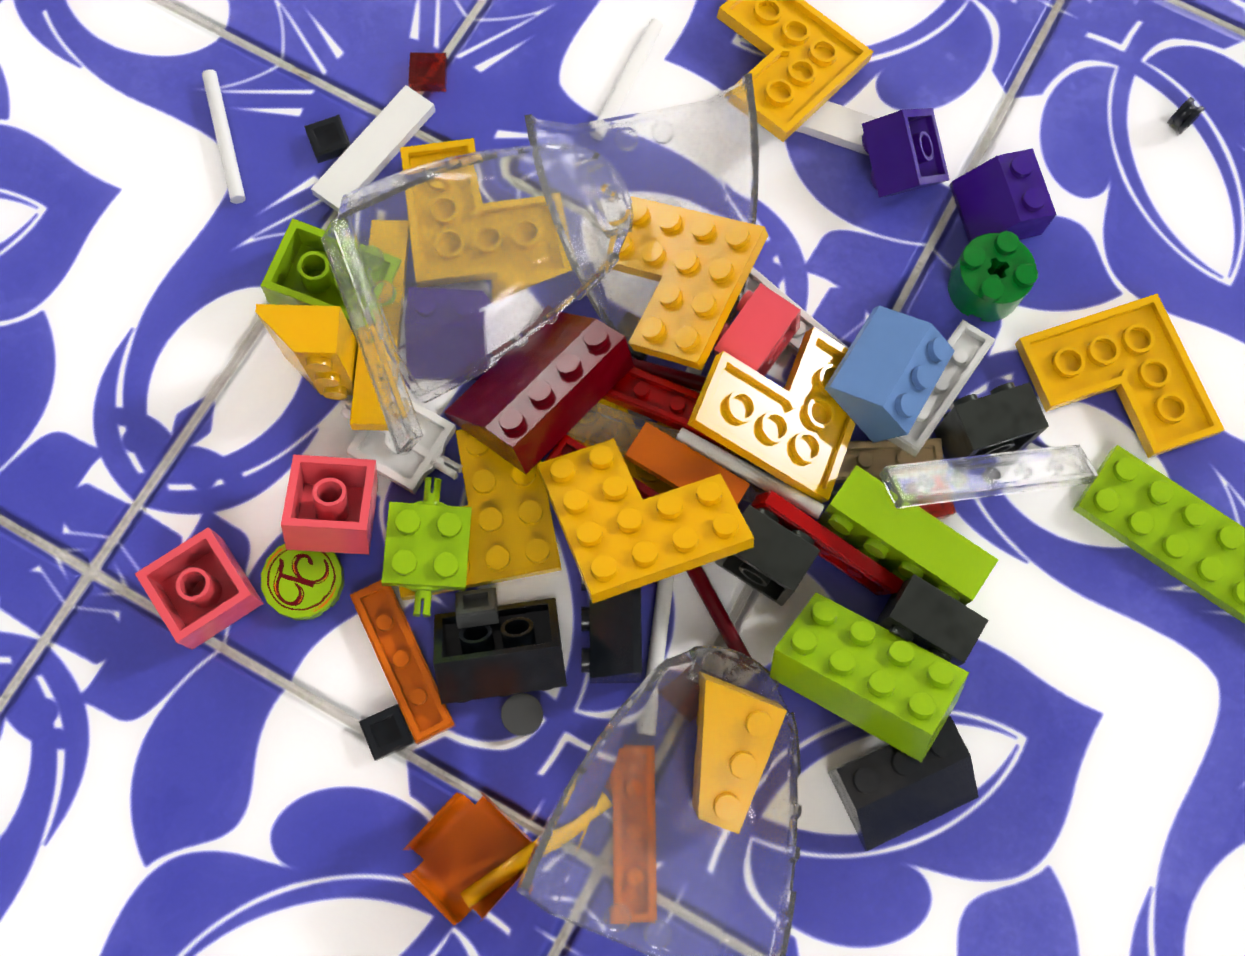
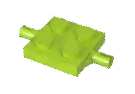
[382,477,472,617]

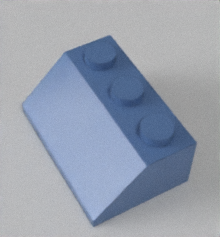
[824,305,955,443]

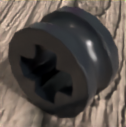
[1167,97,1205,134]

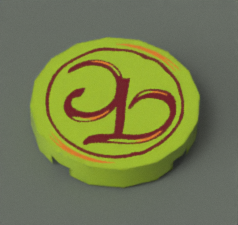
[261,544,345,621]

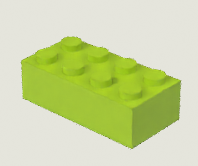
[817,465,999,605]
[769,592,969,763]

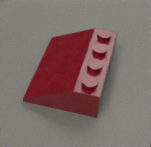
[443,310,634,474]

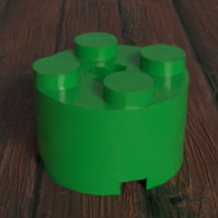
[948,231,1038,322]

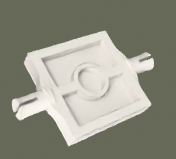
[340,391,463,495]

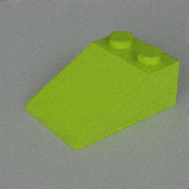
[260,218,402,331]

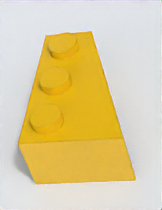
[692,671,787,834]

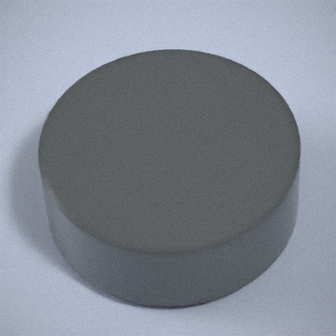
[501,693,543,736]

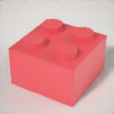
[714,283,801,377]
[281,454,378,555]
[135,527,264,650]

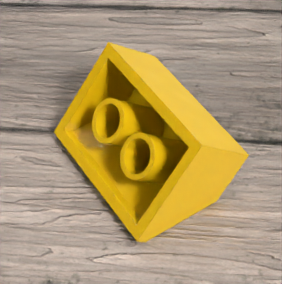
[255,304,358,400]

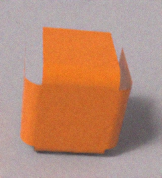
[403,792,534,925]

